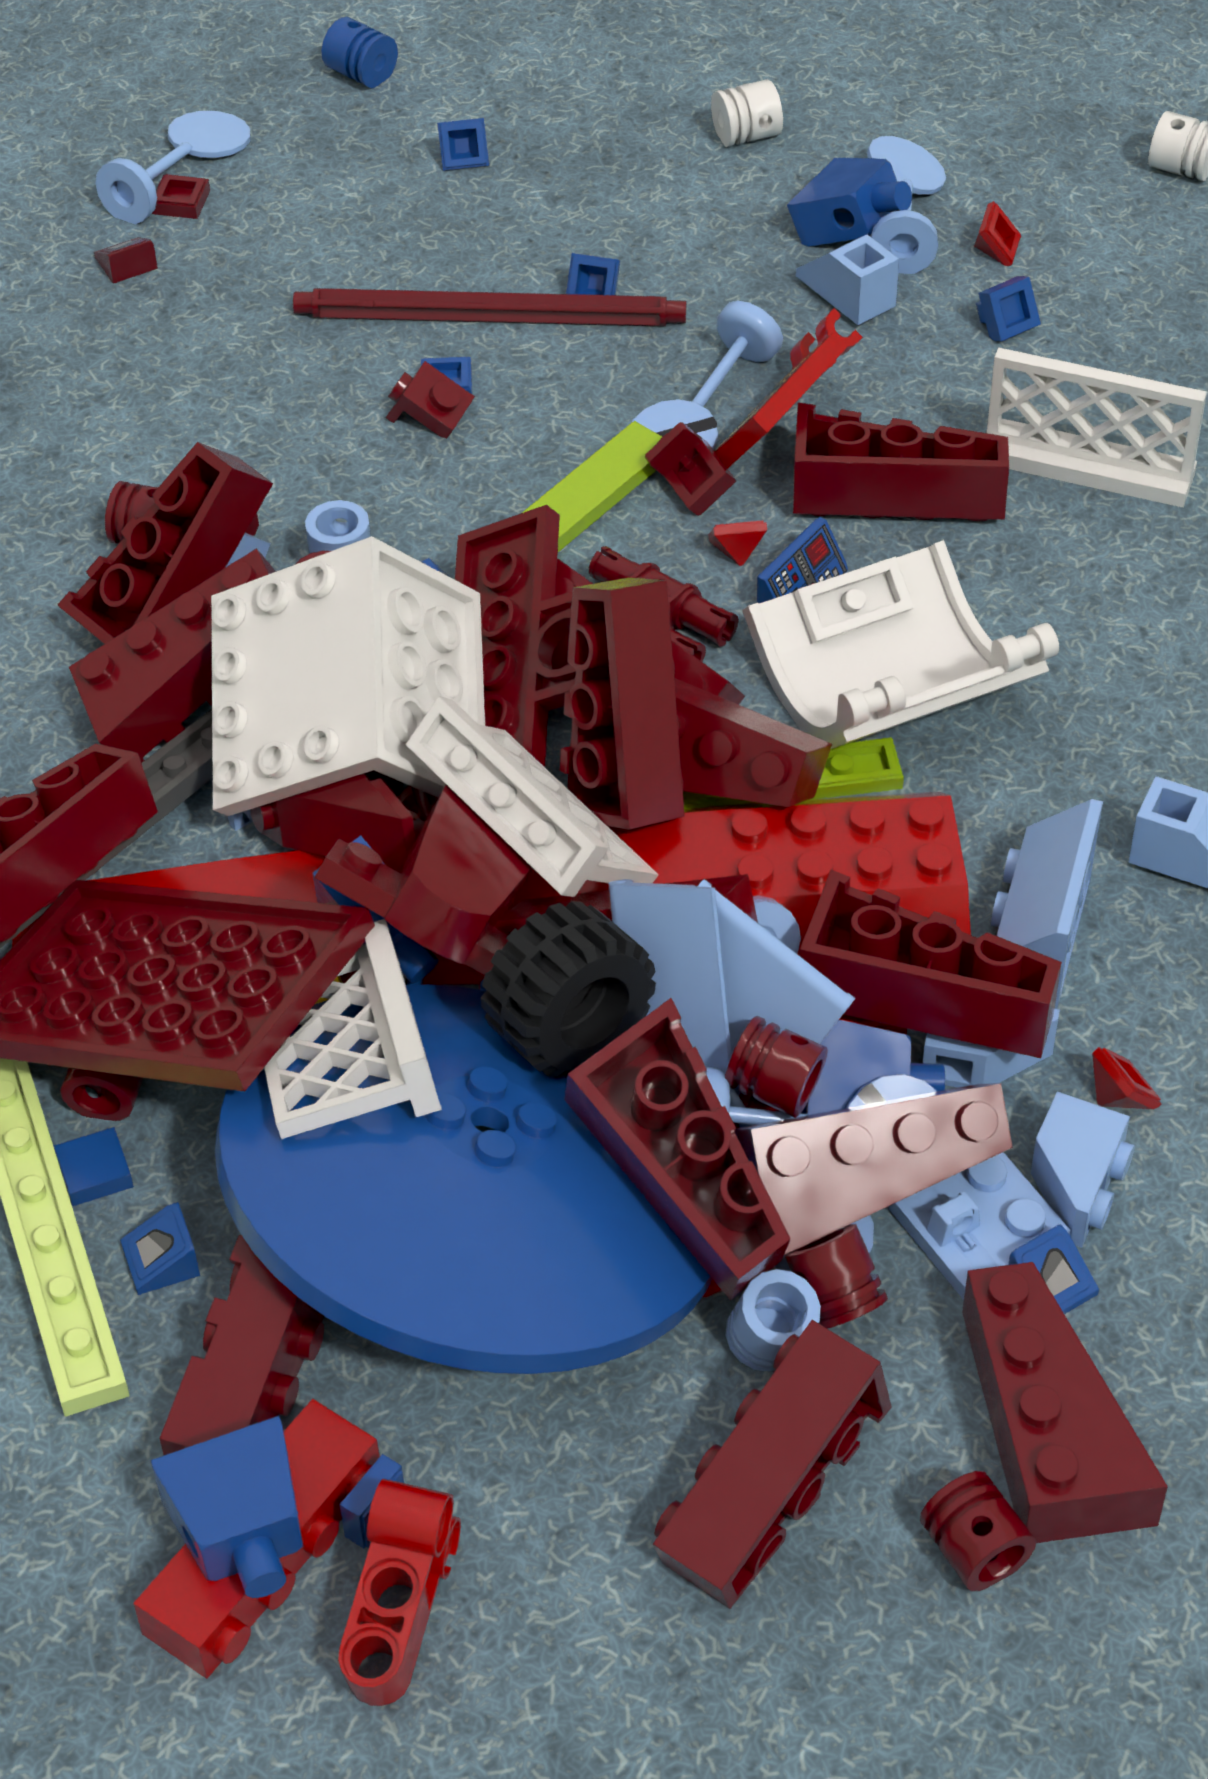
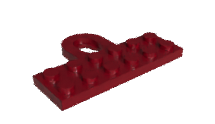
[455,504,576,767]

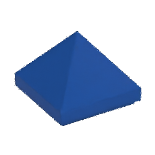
[437,118,489,171]
[566,253,620,295]

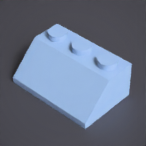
[991,799,1103,1009]

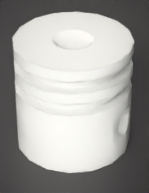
[711,79,783,147]
[1148,111,1208,181]

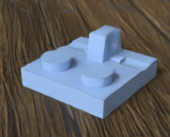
[889,1152,1071,1300]

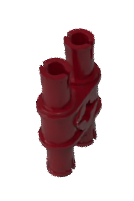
[589,546,739,662]

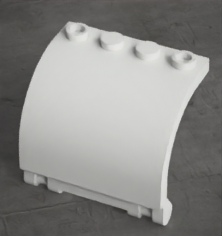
[742,540,1059,749]

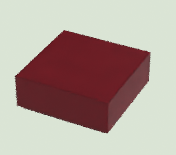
[152,174,210,219]

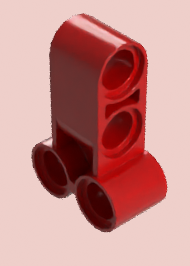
[338,1479,461,1706]

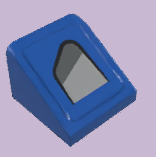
[120,1202,200,1295]
[1008,1224,1099,1314]

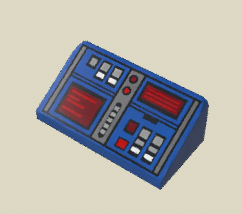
[757,517,848,604]

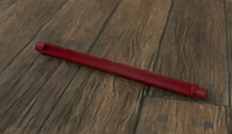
[293,288,687,326]

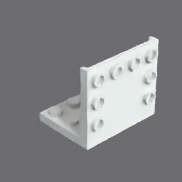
[211,536,485,816]

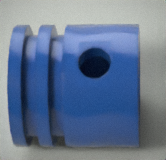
[321,17,398,89]

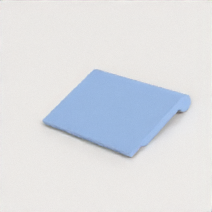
[608,879,732,1074]
[697,879,856,1053]

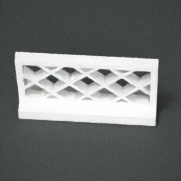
[987,348,1207,507]
[405,696,659,897]
[264,919,442,1139]

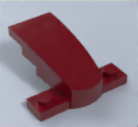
[314,784,534,975]

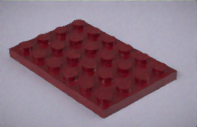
[0,880,375,1092]

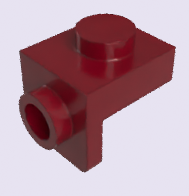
[385,361,475,439]
[645,422,736,516]

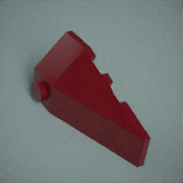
[250,773,416,874]

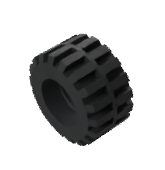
[481,901,656,1078]

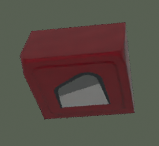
[94,237,158,284]

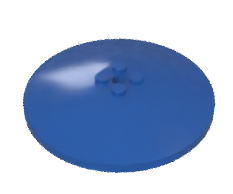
[215,984,712,1374]

